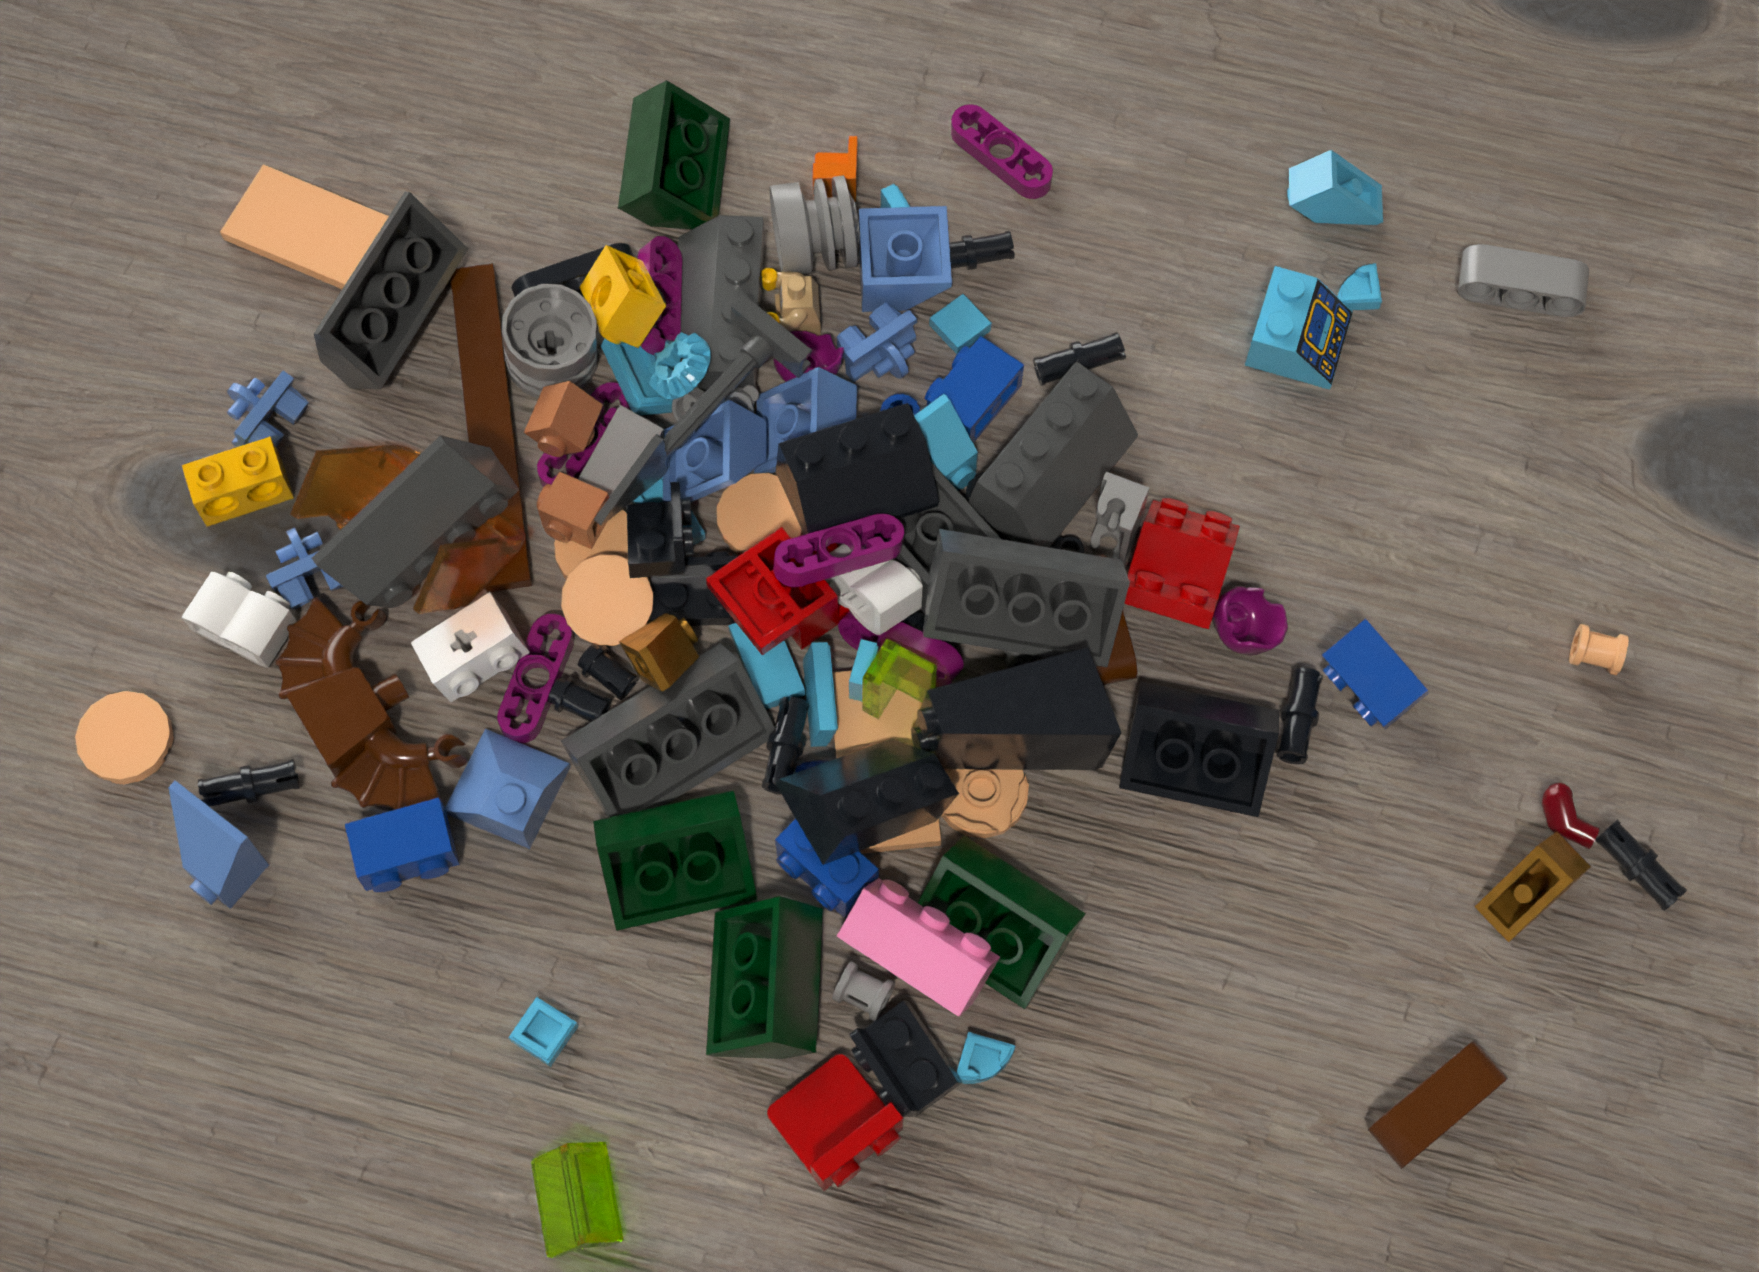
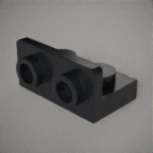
[626,482,694,578]
[651,552,738,626]
[849,1000,963,1117]

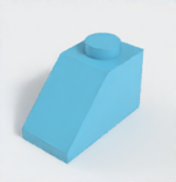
[1287,150,1383,225]
[914,394,978,491]

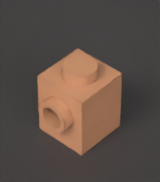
[524,381,603,457]
[537,471,609,549]

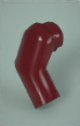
[1542,783,1600,849]

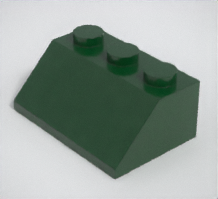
[618,80,730,230]
[593,790,757,931]
[918,836,1086,1009]
[706,896,823,1059]

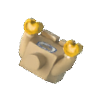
[762,268,821,336]

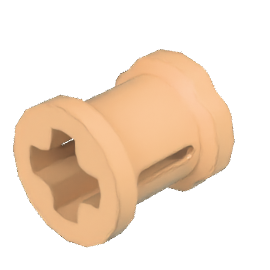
[1569,624,1629,676]

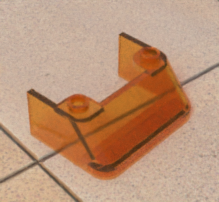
[290,445,526,614]

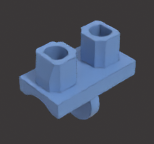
[837,302,917,383]
[227,371,309,448]
[266,527,343,610]

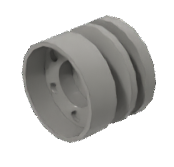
[769,175,860,274]
[502,284,598,399]

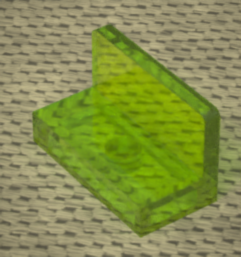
[862,639,937,720]
[531,1142,624,1258]

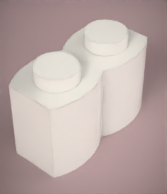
[825,544,923,636]
[181,572,297,668]

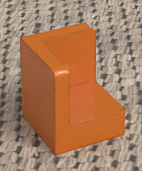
[812,136,858,202]

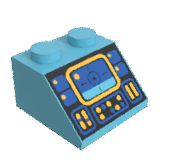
[1245,266,1353,390]

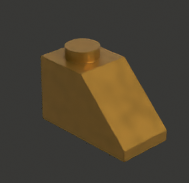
[619,613,699,692]
[1475,832,1591,942]

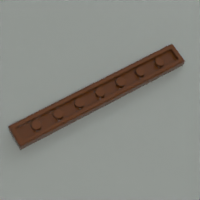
[451,263,532,593]

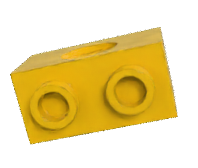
[579,245,666,348]

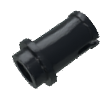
[577,644,639,700]
[548,677,612,722]

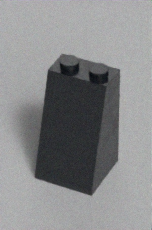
[911,647,1122,770]

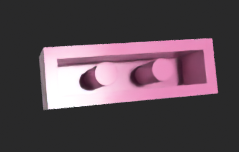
[837,878,1000,1017]

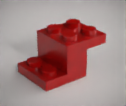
[1124,498,1240,630]
[706,527,850,655]

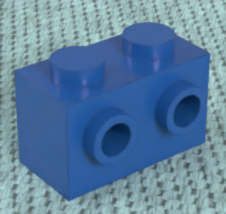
[925,336,1024,443]
[1322,618,1429,729]
[345,798,460,892]
[775,819,879,919]

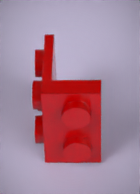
[767,1054,903,1191]

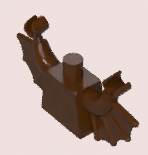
[275,597,467,810]

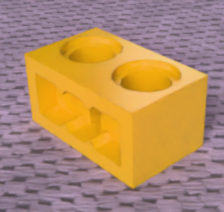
[182,437,294,527]

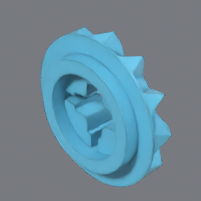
[647,332,711,400]

